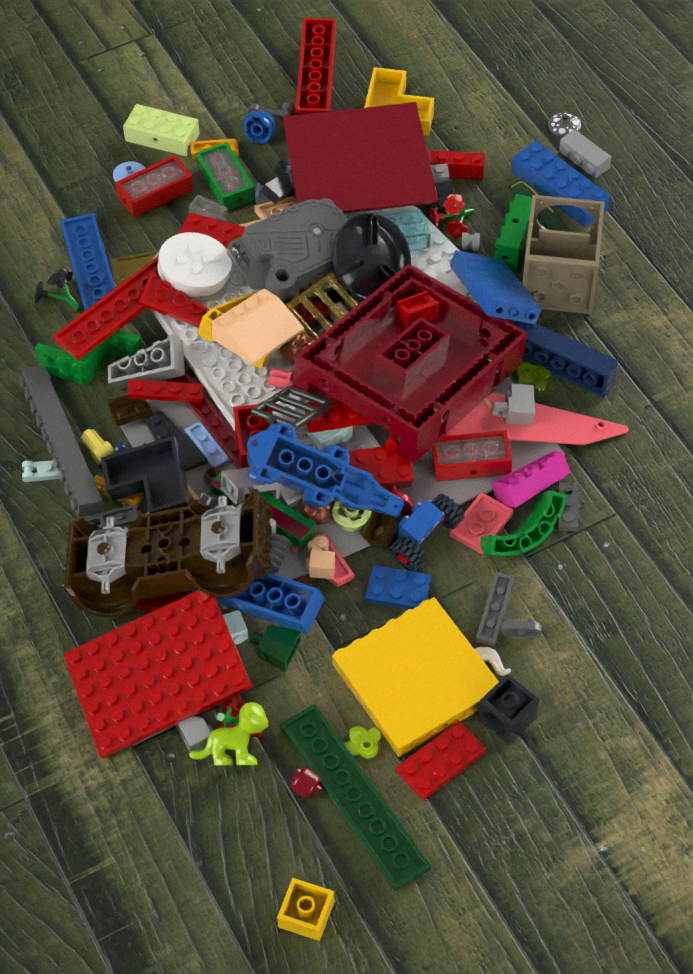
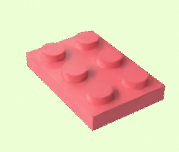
[449,492,514,554]

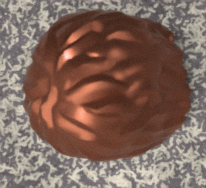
[280,332,315,365]
[298,496,335,525]

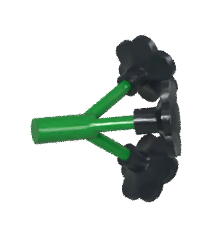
[34,269,81,311]

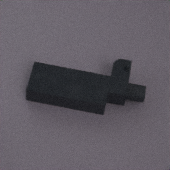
[260,160,295,204]

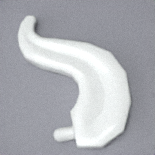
[474,647,511,676]

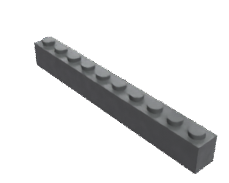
[19,365,102,517]

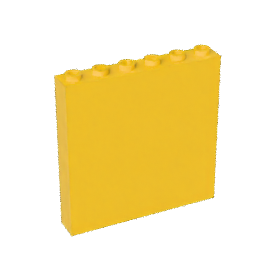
[332,597,499,758]

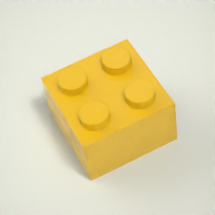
[277,878,335,941]

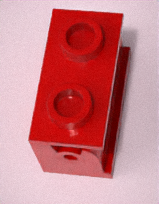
[395,291,440,328]

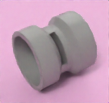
[461,232,480,251]

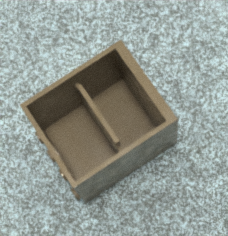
[522,195,605,314]

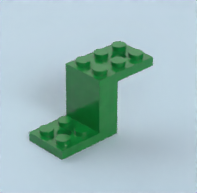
[35,330,143,386]

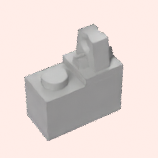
[492,383,535,425]

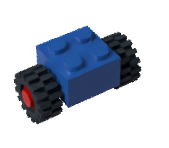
[389,494,465,572]

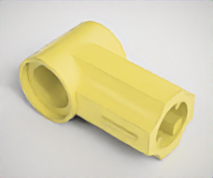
[81,429,114,465]

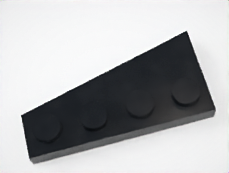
[144,411,208,472]

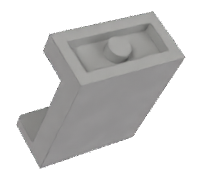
[220,467,282,504]

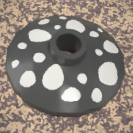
[548,112,581,137]

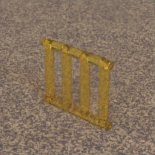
[285,272,358,340]

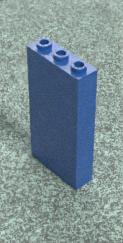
[450,250,542,324]

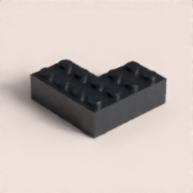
[101,436,191,513]

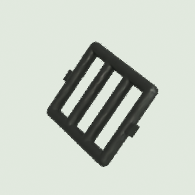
[251,386,333,431]

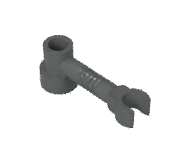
[250,102,295,122]

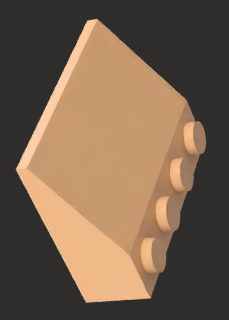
[212,289,304,365]

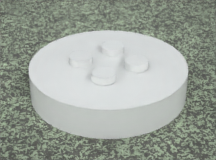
[157,233,231,297]

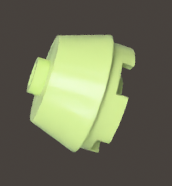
[332,501,371,532]

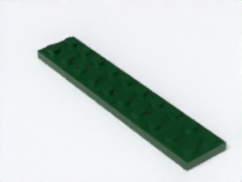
[280,704,431,891]

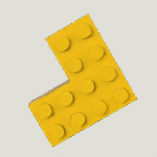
[364,67,434,136]

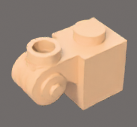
[306,536,335,579]

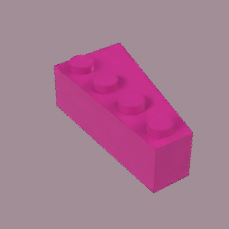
[491,450,570,508]

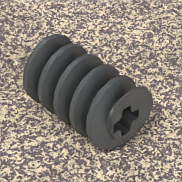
[269,534,291,574]

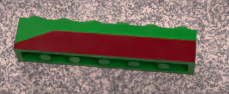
[210,468,316,550]

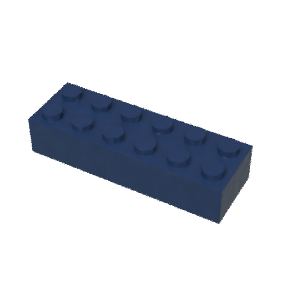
[514,321,618,398]

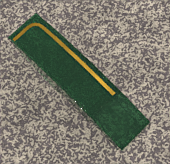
[508,178,567,231]

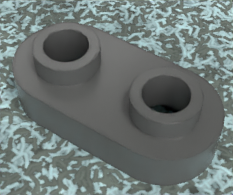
[501,619,542,639]

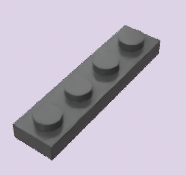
[475,572,515,647]

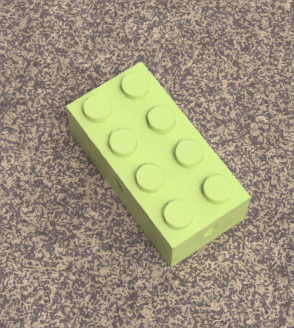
[123,104,200,156]

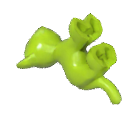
[189,702,268,766]

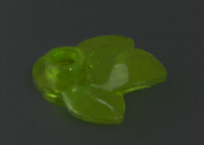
[517,363,551,392]

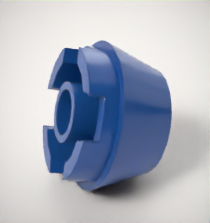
[243,111,275,144]

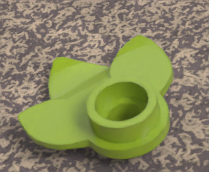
[344,726,381,759]

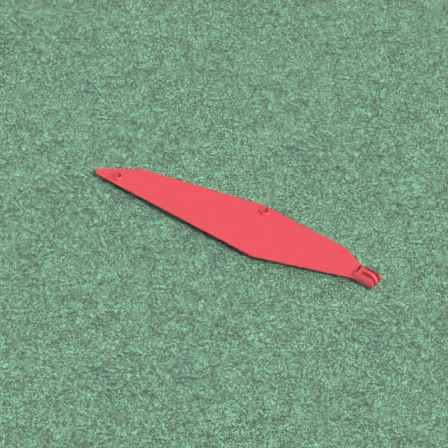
[266,367,629,445]

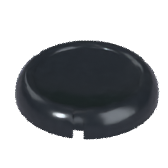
[332,213,411,301]

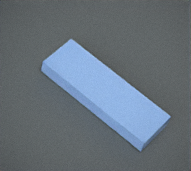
[184,421,230,469]

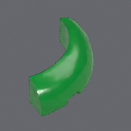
[480,491,567,556]

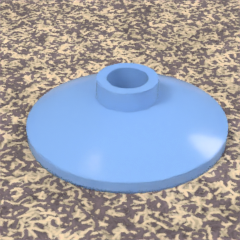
[113,161,145,182]

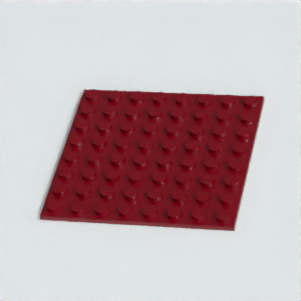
[283,102,439,214]

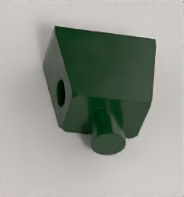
[250,625,301,672]

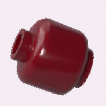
[290,767,322,799]

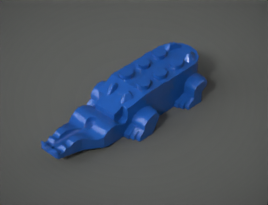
[247,422,404,518]

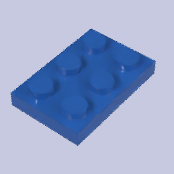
[365,565,431,610]

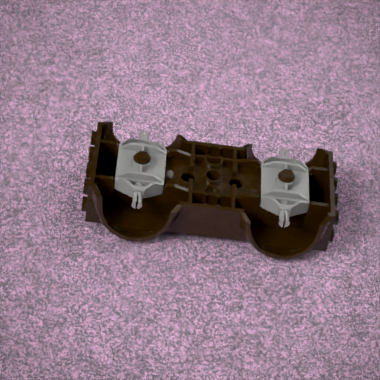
[62,486,272,618]

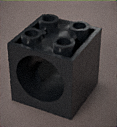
[478,674,540,745]

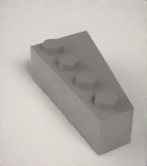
[108,334,185,390]

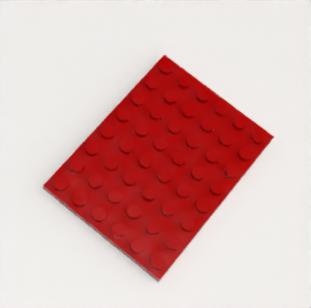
[63,590,253,759]

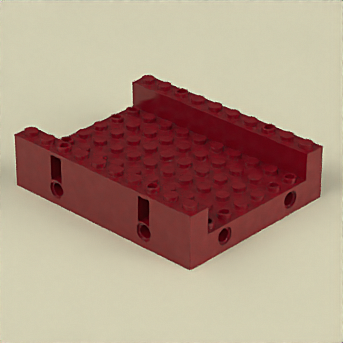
[292,264,528,464]

